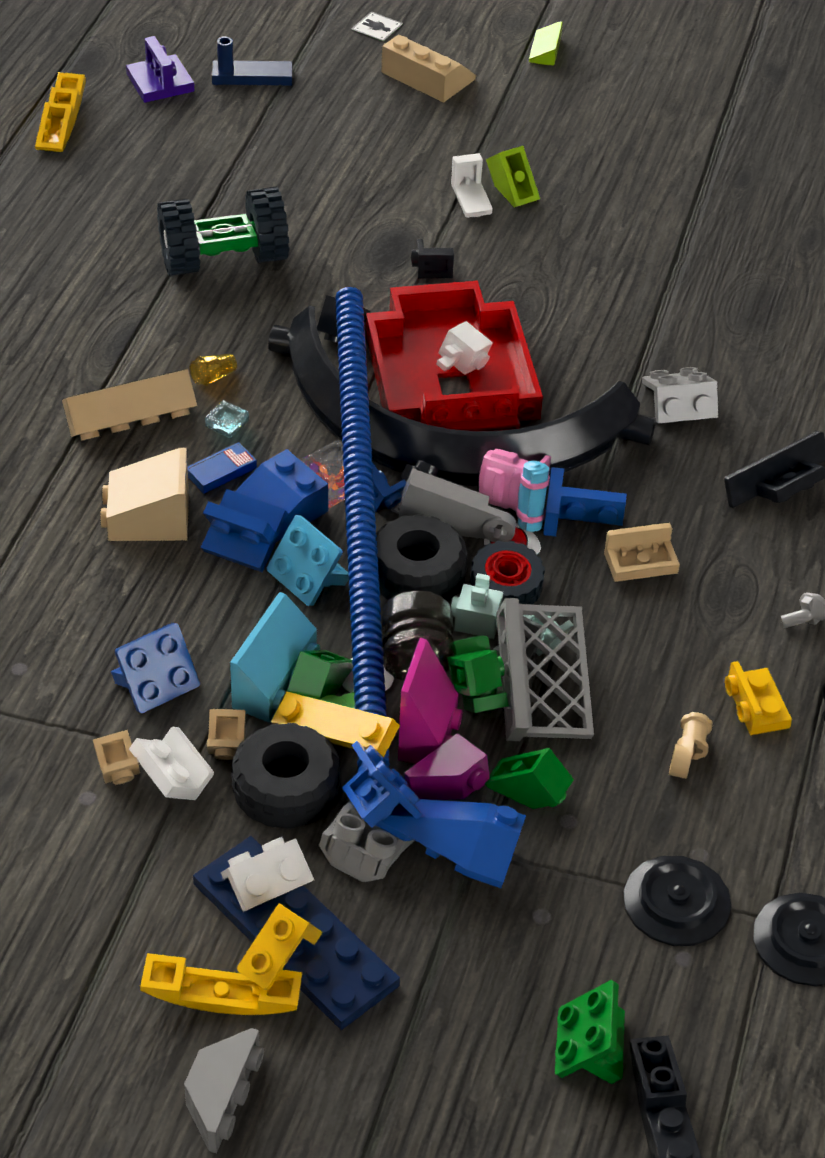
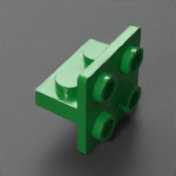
[555,980,625,1084]

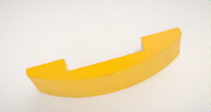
[140,953,302,1015]

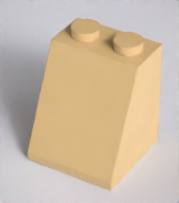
[101,448,189,541]

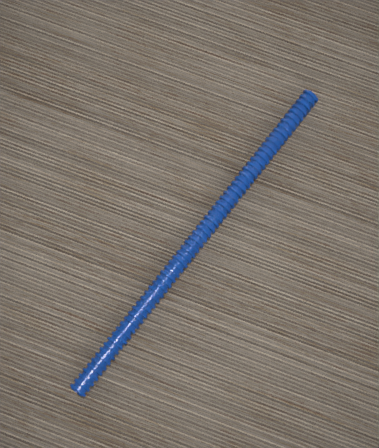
[335,287,390,772]

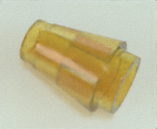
[189,353,237,386]

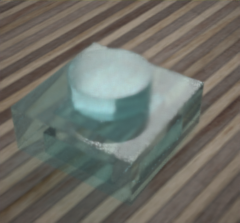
[205,400,249,438]

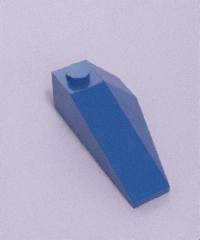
[376,799,526,889]

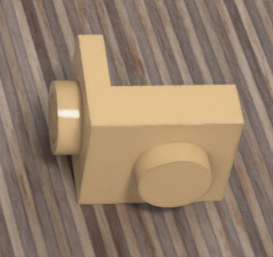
[207,709,246,760]
[93,730,140,785]

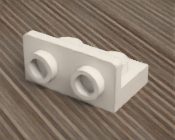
[129,727,214,800]

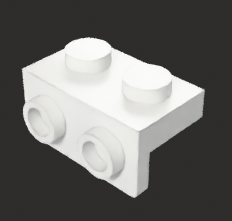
[221,837,314,912]

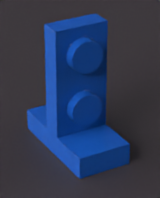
[543,467,627,536]

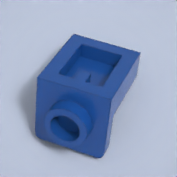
[372,462,407,512]

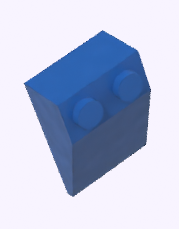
[235,449,328,542]

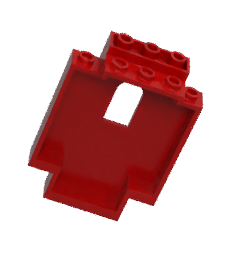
[366,280,543,431]

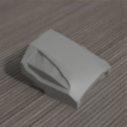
[319,801,415,882]

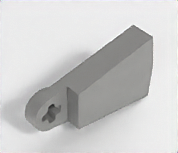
[399,468,516,542]

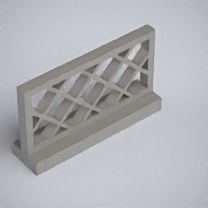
[496,598,594,741]

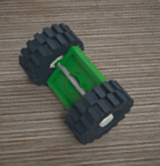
[157,187,289,276]

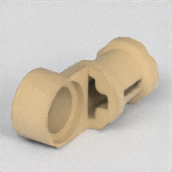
[669,712,713,779]

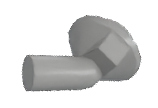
[781,592,825,628]

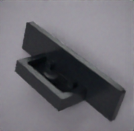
[724,431,825,508]

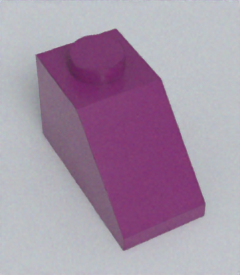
[404,733,490,800]

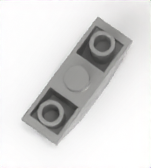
[184,1028,264,1154]

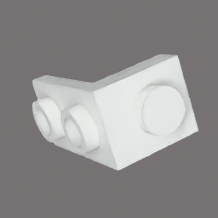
[451,153,493,217]

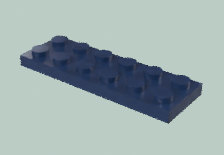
[193,836,400,1030]

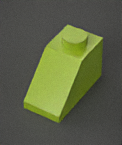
[486,146,540,208]

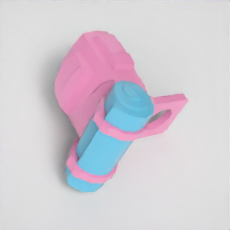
[479,449,551,532]

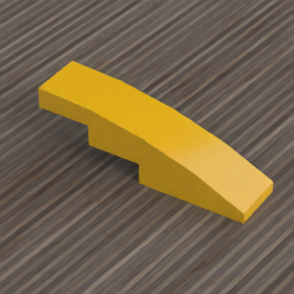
[35,72,86,152]

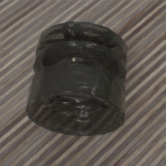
[381,591,455,681]

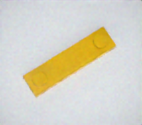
[271,691,400,757]

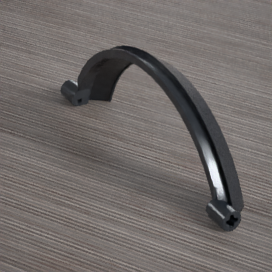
[268,305,656,486]

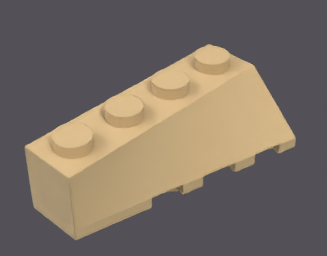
[62,369,197,441]

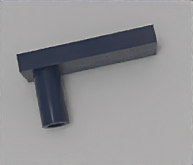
[212,36,292,86]

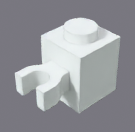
[436,321,493,375]

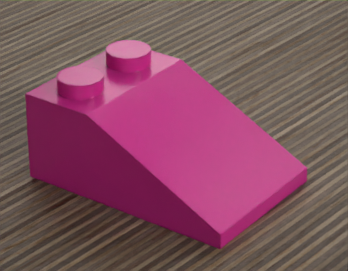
[398,638,463,764]

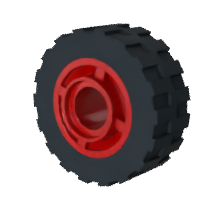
[469,541,545,605]

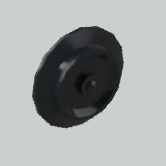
[623,856,732,946]
[753,892,825,987]

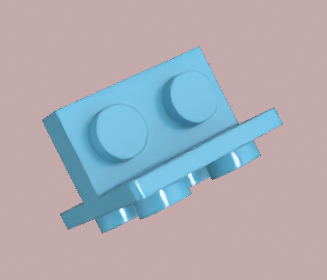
[267,515,349,606]

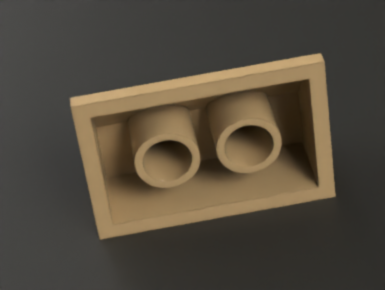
[382,35,476,103]

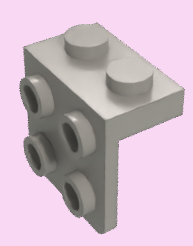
[642,367,718,424]

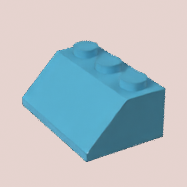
[230,592,320,722]

